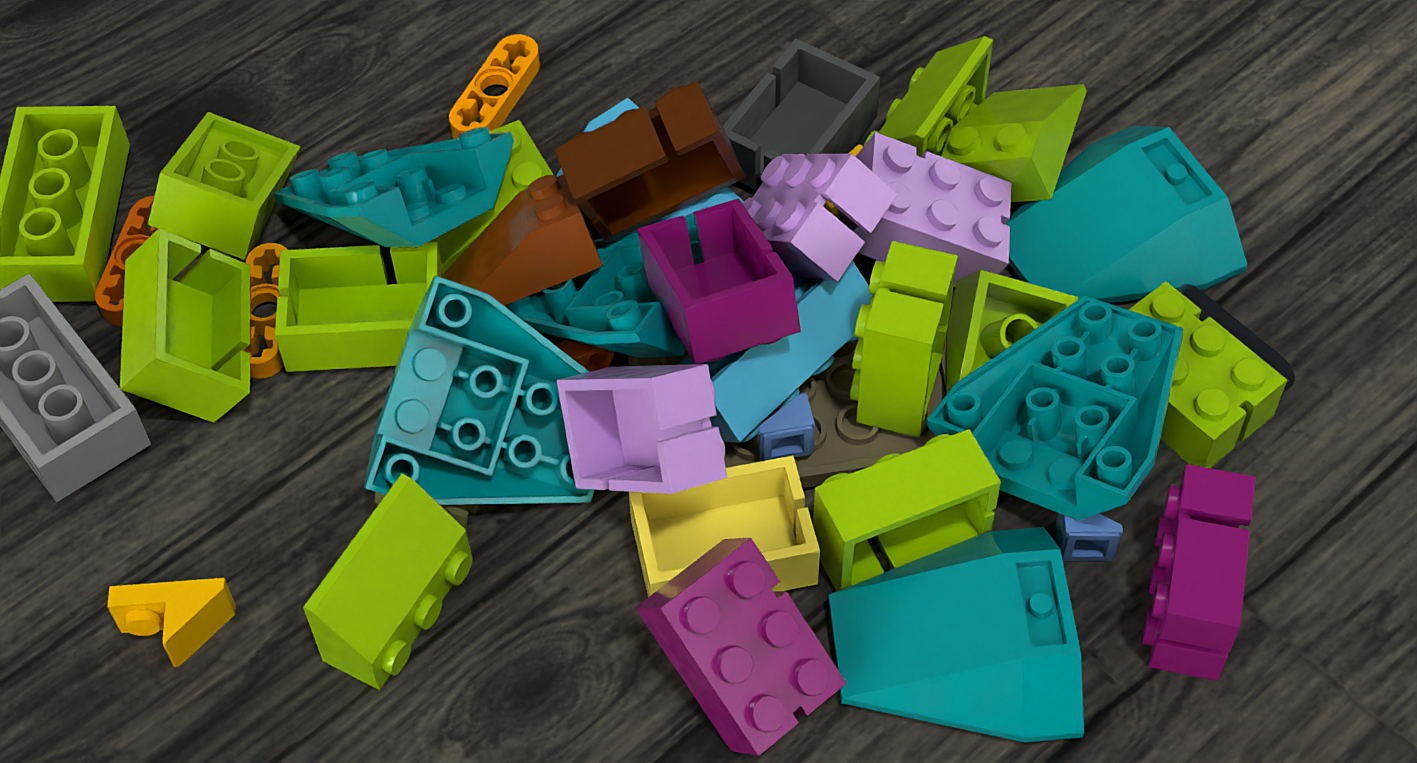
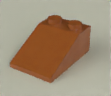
[444,174,603,306]

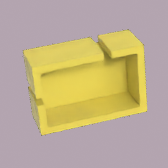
[629,455,820,597]

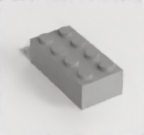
[0,273,151,503]

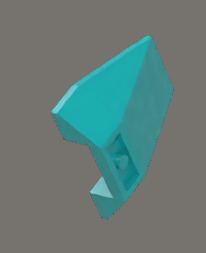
[1005,125,1248,303]
[273,127,514,247]
[505,214,702,358]
[364,276,595,505]
[927,296,1183,521]
[828,527,1084,742]

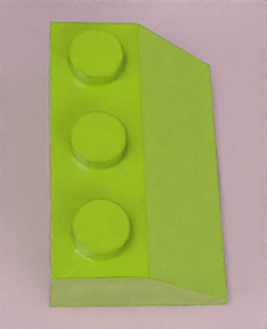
[864,36,993,157]
[303,473,473,691]

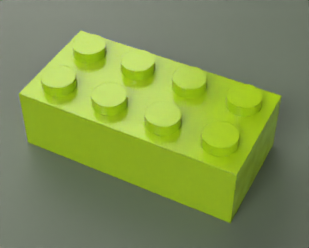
[0,106,130,302]

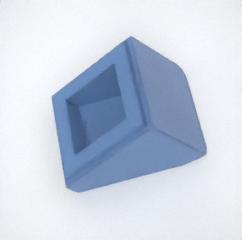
[758,393,815,461]
[1055,513,1123,561]

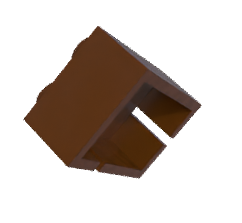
[554,81,746,244]

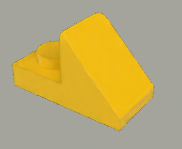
[107,578,236,667]

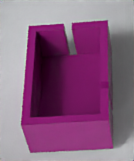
[637,198,801,364]
[1141,464,1256,681]
[635,538,846,756]

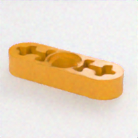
[449,34,540,139]
[243,243,288,379]

